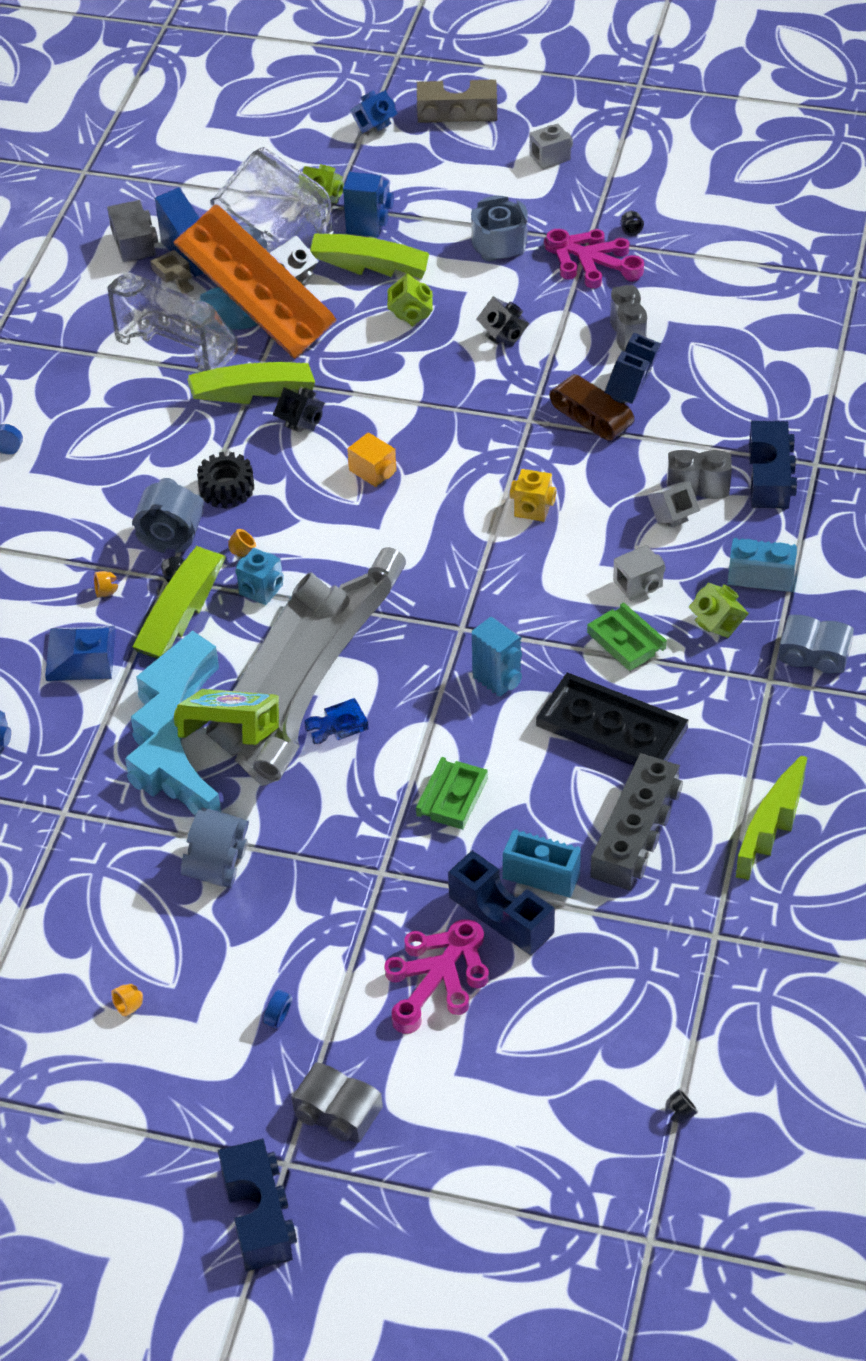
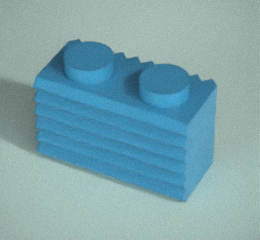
[727,538,797,592]
[472,617,522,696]
[502,829,581,898]

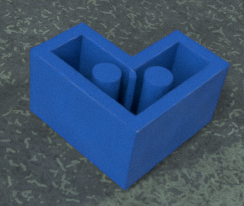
[343,172,394,237]

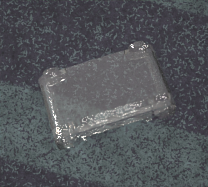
[209,147,333,253]
[107,273,238,373]

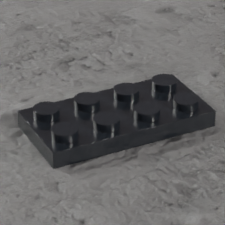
[536,672,689,765]

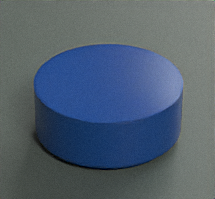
[0,424,23,455]
[263,989,292,1029]

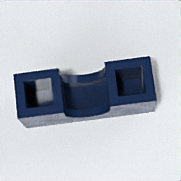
[604,332,661,404]
[749,421,797,509]
[448,850,555,956]
[218,1139,297,1272]

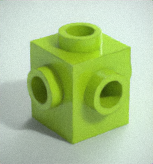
[297,164,344,206]
[387,273,433,327]
[688,582,749,638]

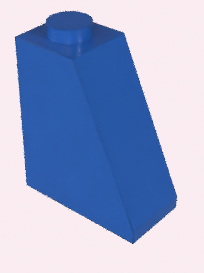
[155,187,204,277]

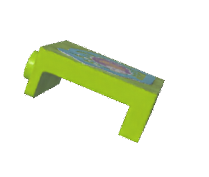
[174,689,279,745]

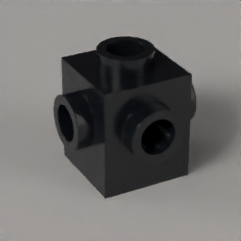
[476,296,530,347]
[273,386,325,432]

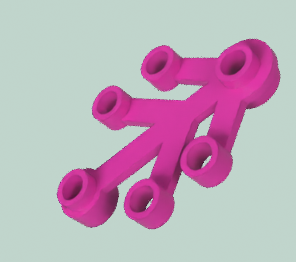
[544,229,644,289]
[384,919,489,1034]

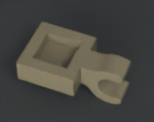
[150,250,194,294]

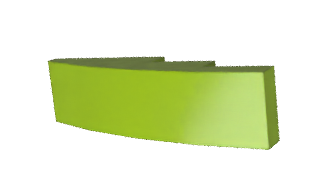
[309,234,429,279]
[187,362,315,404]
[132,546,226,659]
[736,756,808,880]

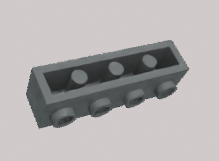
[590,753,683,891]

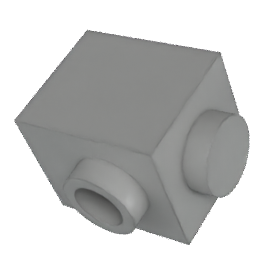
[529,123,573,169]
[648,481,700,527]
[613,545,665,601]

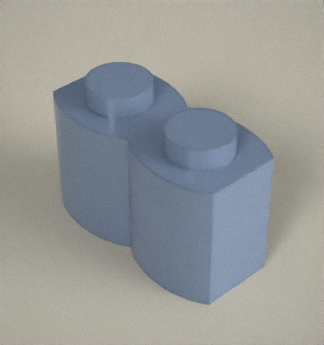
[779,615,854,673]

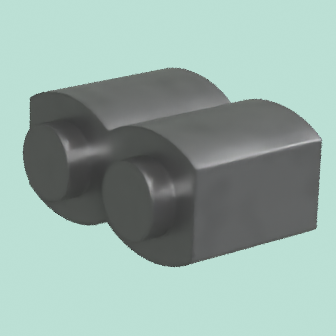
[610,285,647,351]
[667,450,732,499]
[291,1062,383,1143]

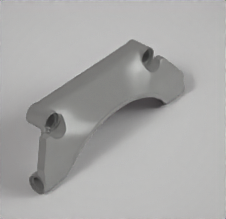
[206,547,406,786]

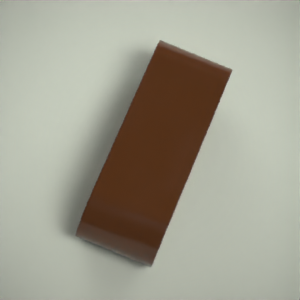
[549,374,635,441]

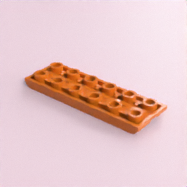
[173,204,337,359]

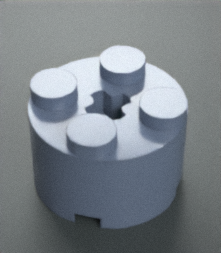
[471,196,528,261]
[132,478,204,553]
[181,807,249,888]

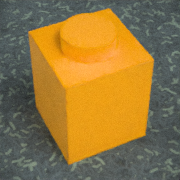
[347,432,397,487]

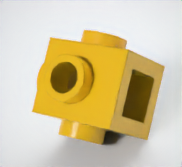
[510,469,557,522]

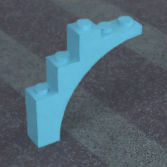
[125,631,221,815]

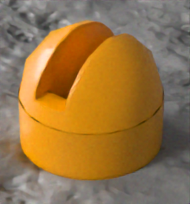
[228,529,256,557]
[94,571,118,598]
[111,984,143,1017]

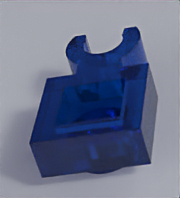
[304,698,369,744]

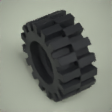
[197,452,255,508]

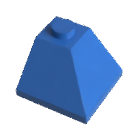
[45,626,116,681]

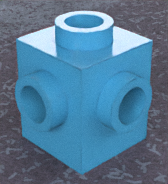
[235,547,284,605]

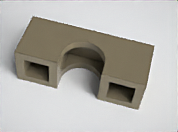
[417,79,497,123]

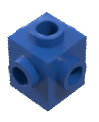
[350,90,398,134]

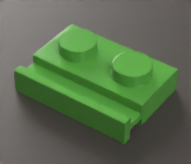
[587,602,667,671]
[416,756,488,830]

